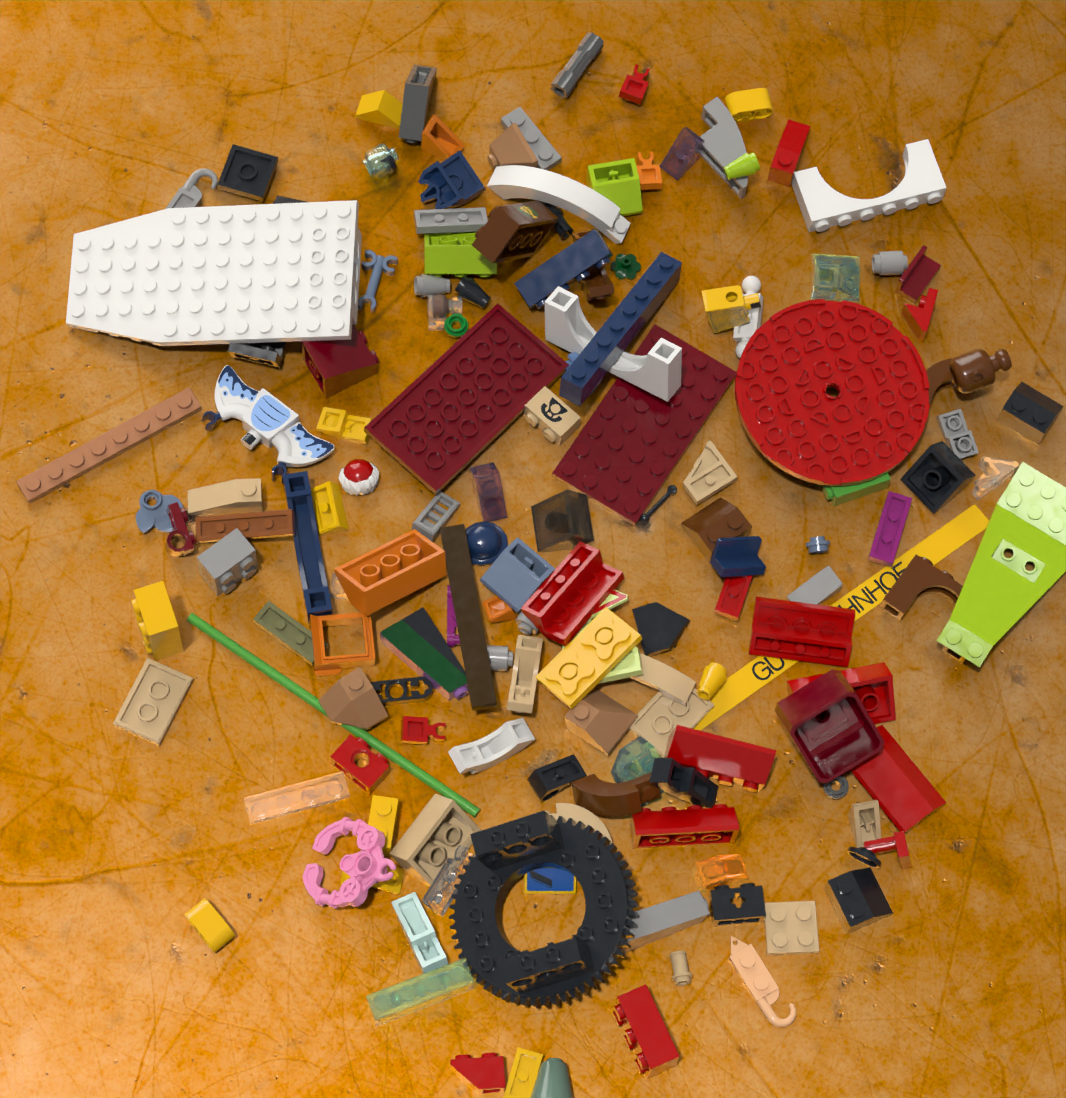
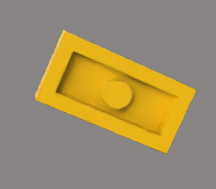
[503,1047,543,1098]

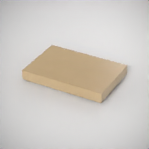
[113,658,193,746]
[629,688,714,758]

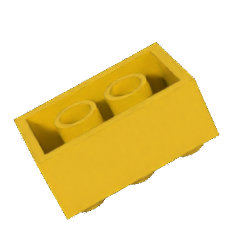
[131,581,184,661]

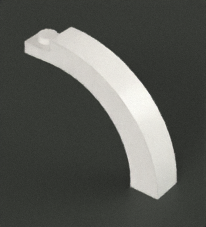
[487,165,631,244]

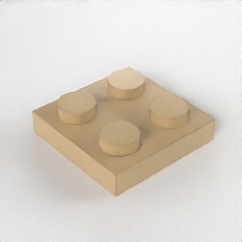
[764,901,819,956]

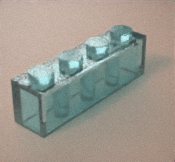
[366,958,474,1027]

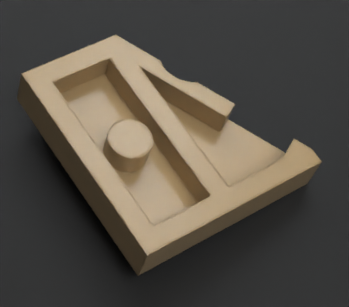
[683,440,737,505]

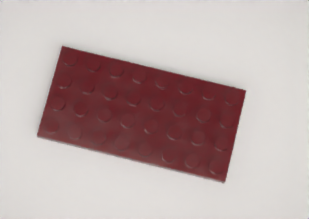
[364,303,569,495]
[552,324,736,527]

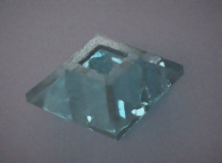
[811,253,860,302]
[611,736,664,807]

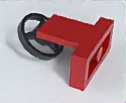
[847,831,912,869]

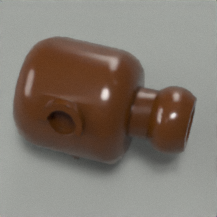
[949,349,1012,394]

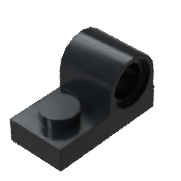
[527,754,587,802]

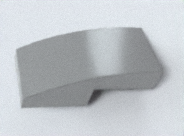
[936,409,979,459]

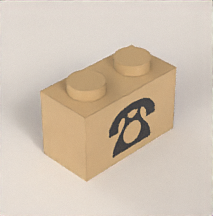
[524,386,581,446]

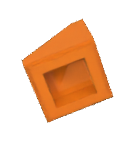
[482,595,517,623]

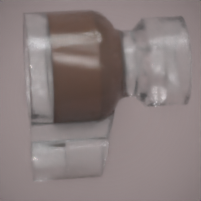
[427,294,462,331]

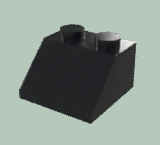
[997,382,1064,445]
[901,441,976,514]
[824,867,893,935]

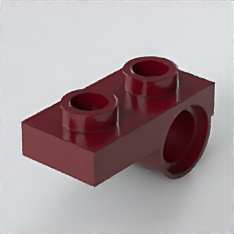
[165,502,196,557]

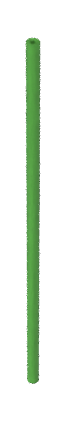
[187,613,480,817]

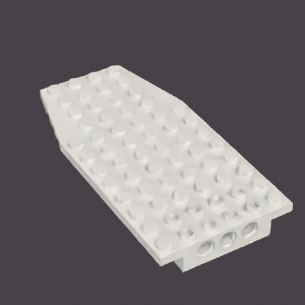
[66,200,362,346]

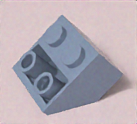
[480,537,555,613]

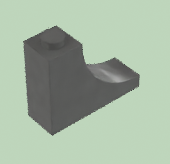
[399,65,437,143]

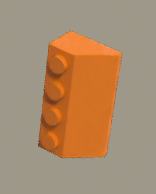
[334,529,447,616]

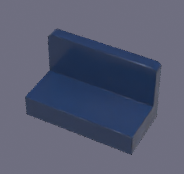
[710,536,766,577]

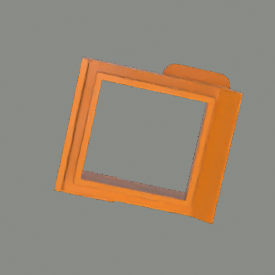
[309,612,375,676]

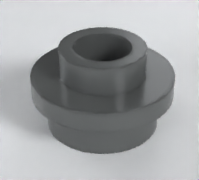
[823,775,849,799]

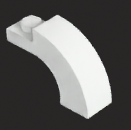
[448,718,535,774]

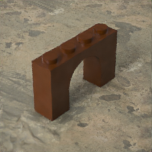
[879,554,965,664]

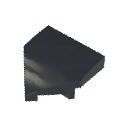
[632,602,690,657]

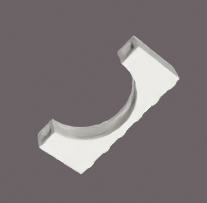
[791,139,946,232]
[544,286,682,402]

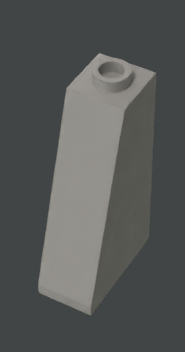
[622,891,710,954]

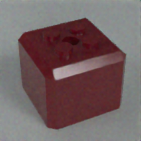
[775,669,885,783]

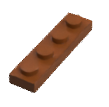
[195,509,295,543]

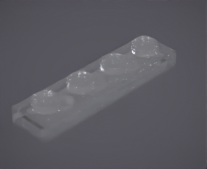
[243,771,350,825]

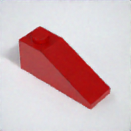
[767,119,811,187]

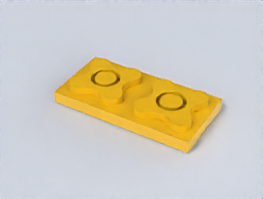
[536,607,642,710]

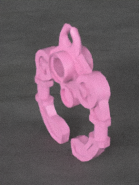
[303,817,396,909]

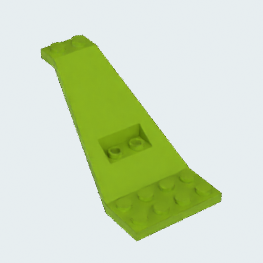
[936,462,1066,667]

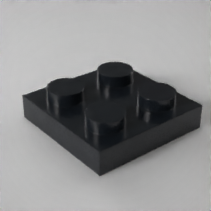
[217,144,278,202]

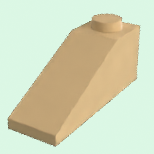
[188,478,263,515]

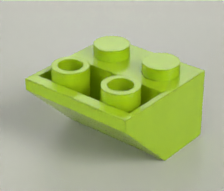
[586,158,643,216]

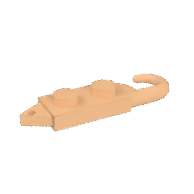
[728,936,796,1027]

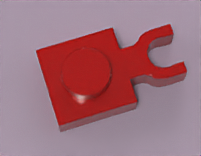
[618,64,650,104]
[401,716,446,745]

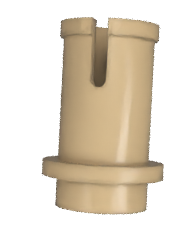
[670,951,692,986]

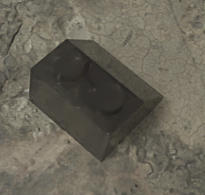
[531,489,594,553]

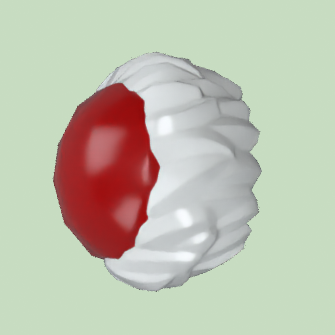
[338,459,379,496]

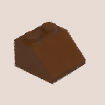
[680,497,752,563]

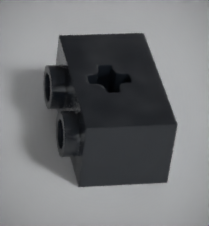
[708,883,766,927]

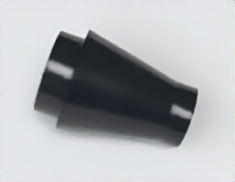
[454,276,491,309]

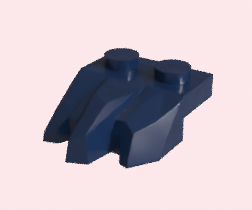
[418,150,486,209]

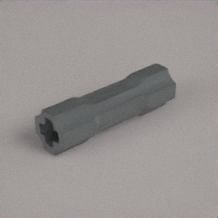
[550,32,604,98]

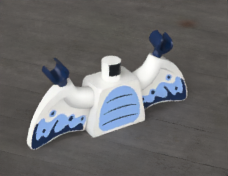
[201,365,335,484]

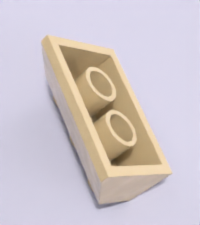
[389,794,482,891]

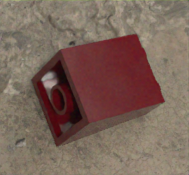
[302,325,379,399]

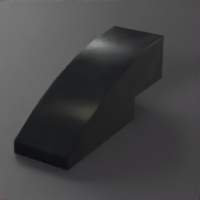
[649,758,719,808]

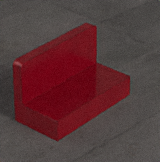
[895,245,941,304]

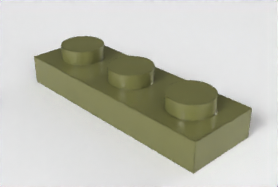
[253,601,328,666]

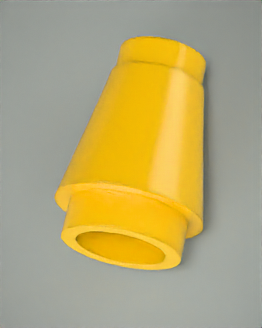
[697,663,727,701]

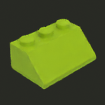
[424,231,497,277]

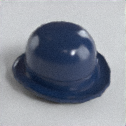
[465,521,508,565]

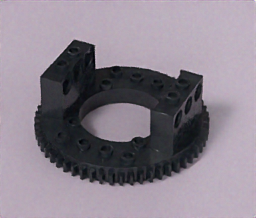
[449,811,639,1008]

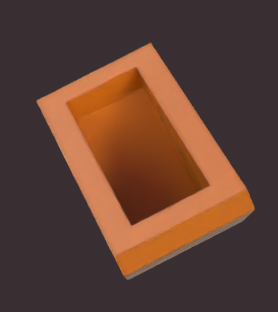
[422,115,465,161]

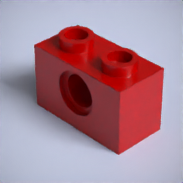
[330,734,390,796]

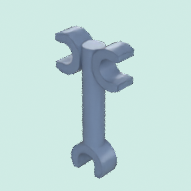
[358,250,398,313]

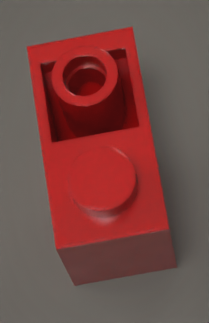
[450,1052,506,1094]

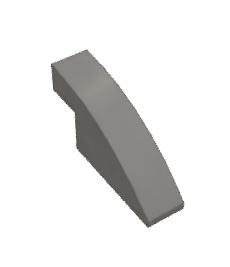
[695,97,748,199]

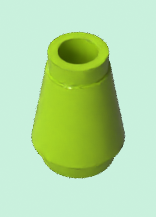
[723,152,760,180]

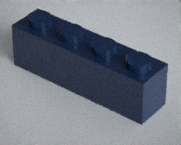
[514,229,613,309]

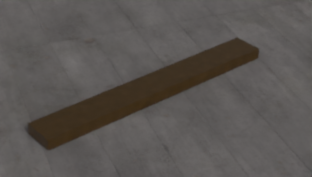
[440,524,497,711]

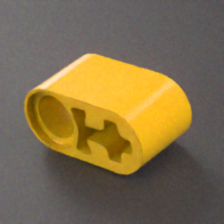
[725,88,774,123]
[184,898,235,953]

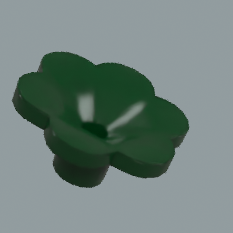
[610,254,641,280]

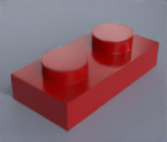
[714,575,753,621]

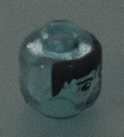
[362,143,399,179]

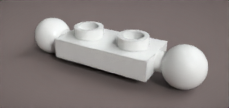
[733,276,763,358]

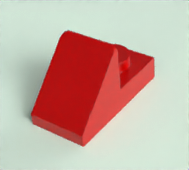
[901,288,938,342]

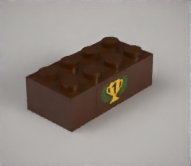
[472,201,559,263]

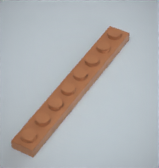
[16,387,202,504]

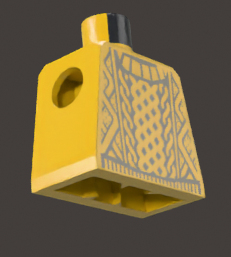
[702,285,761,334]

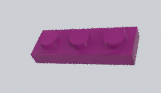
[868,491,912,567]

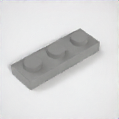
[501,107,562,171]
[414,207,488,234]

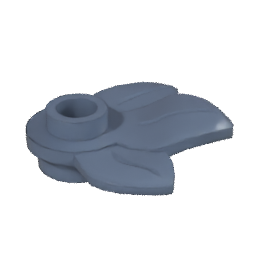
[136,490,183,533]

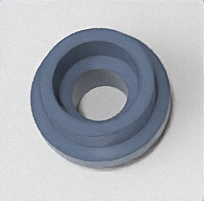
[805,536,830,554]

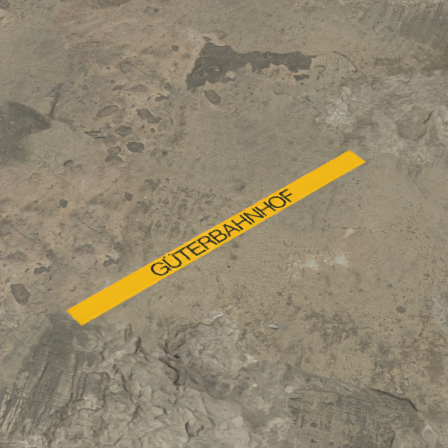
[694,504,989,731]

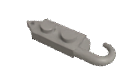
[166,168,218,209]

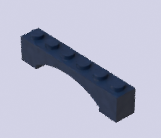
[283,471,333,624]

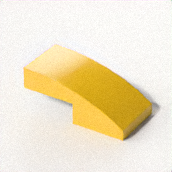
[316,407,372,444]

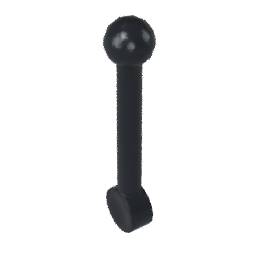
[640,485,677,523]

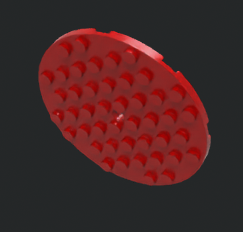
[735,299,930,486]

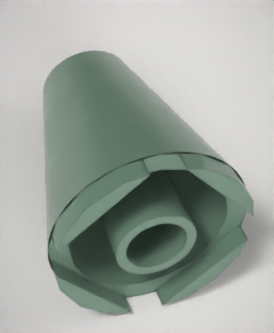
[530,1058,573,1098]

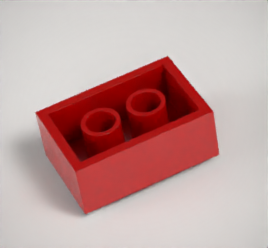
[612,984,680,1079]

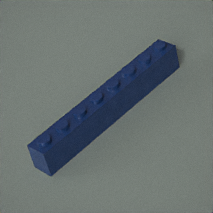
[559,252,682,406]

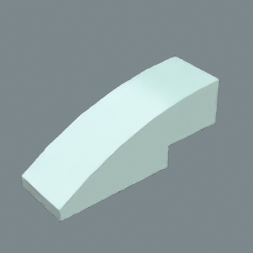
[391,892,449,978]

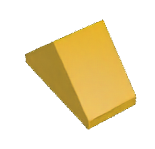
[355,90,403,129]

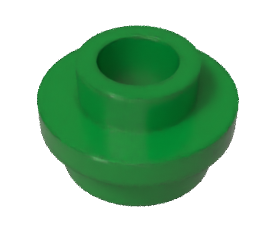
[444,314,468,338]

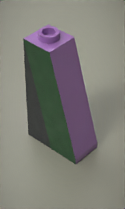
[380,607,469,701]

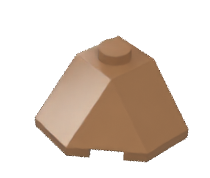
[319,667,388,730]

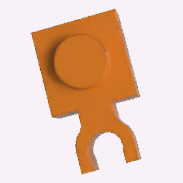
[636,152,662,190]

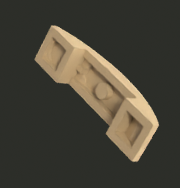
[629,653,696,705]

